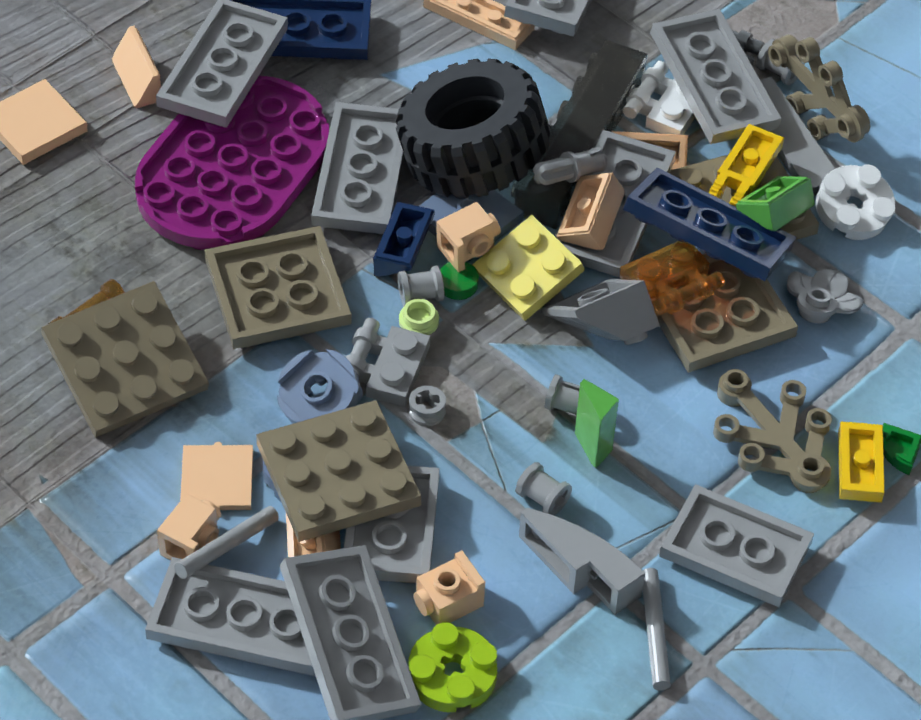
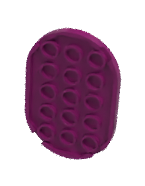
[135,76,329,250]

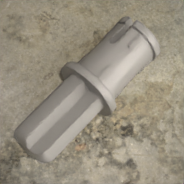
[533,147,607,185]

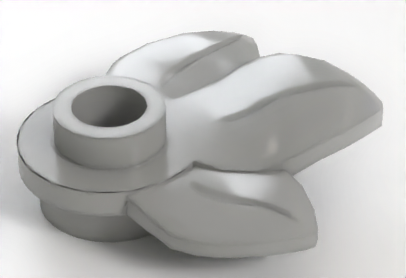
[786,269,864,323]

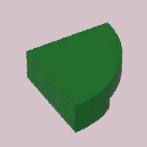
[883,423,921,475]

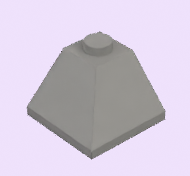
[542,279,660,345]

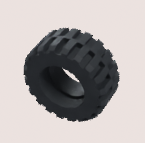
[396,58,550,199]

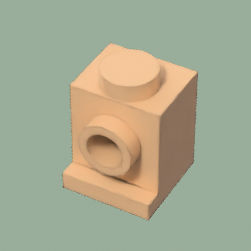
[436,202,501,273]
[157,493,222,560]
[413,550,485,625]

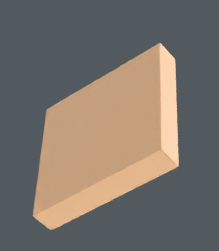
[0,79,88,165]

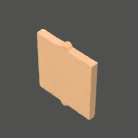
[180,442,253,510]

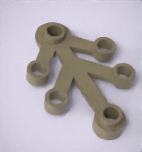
[768,34,870,143]
[713,369,832,493]

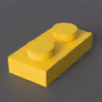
[838,421,884,503]

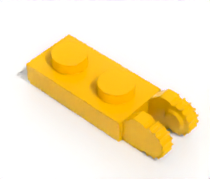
[708,124,784,207]

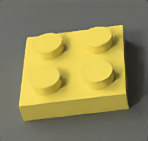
[472,215,585,321]

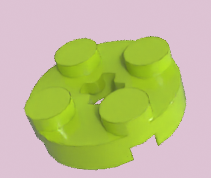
[408,622,498,713]

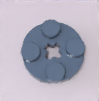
[277,349,363,423]

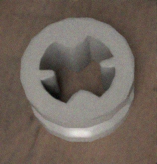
[409,386,446,426]

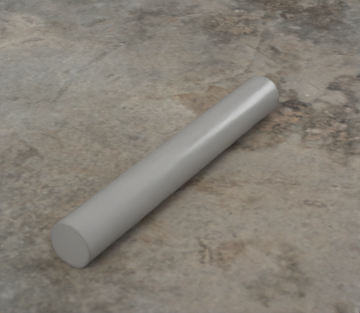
[174,506,279,579]
[643,568,671,690]

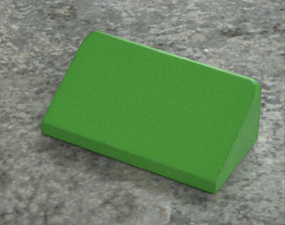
[736,176,814,231]
[575,379,619,468]

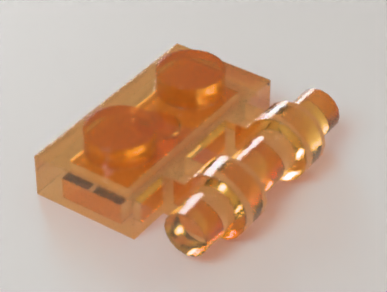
[619,241,725,316]

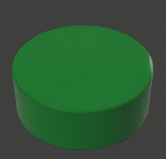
[440,262,479,300]

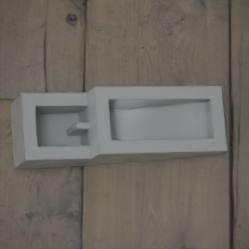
[519,508,645,615]

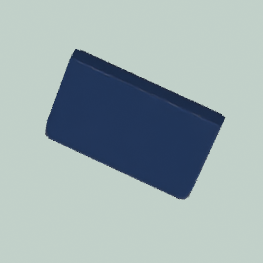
[373,202,435,276]

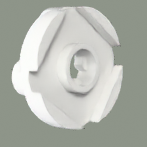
[815,164,895,240]

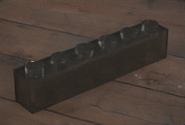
[511,40,647,230]

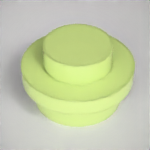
[399,299,439,335]

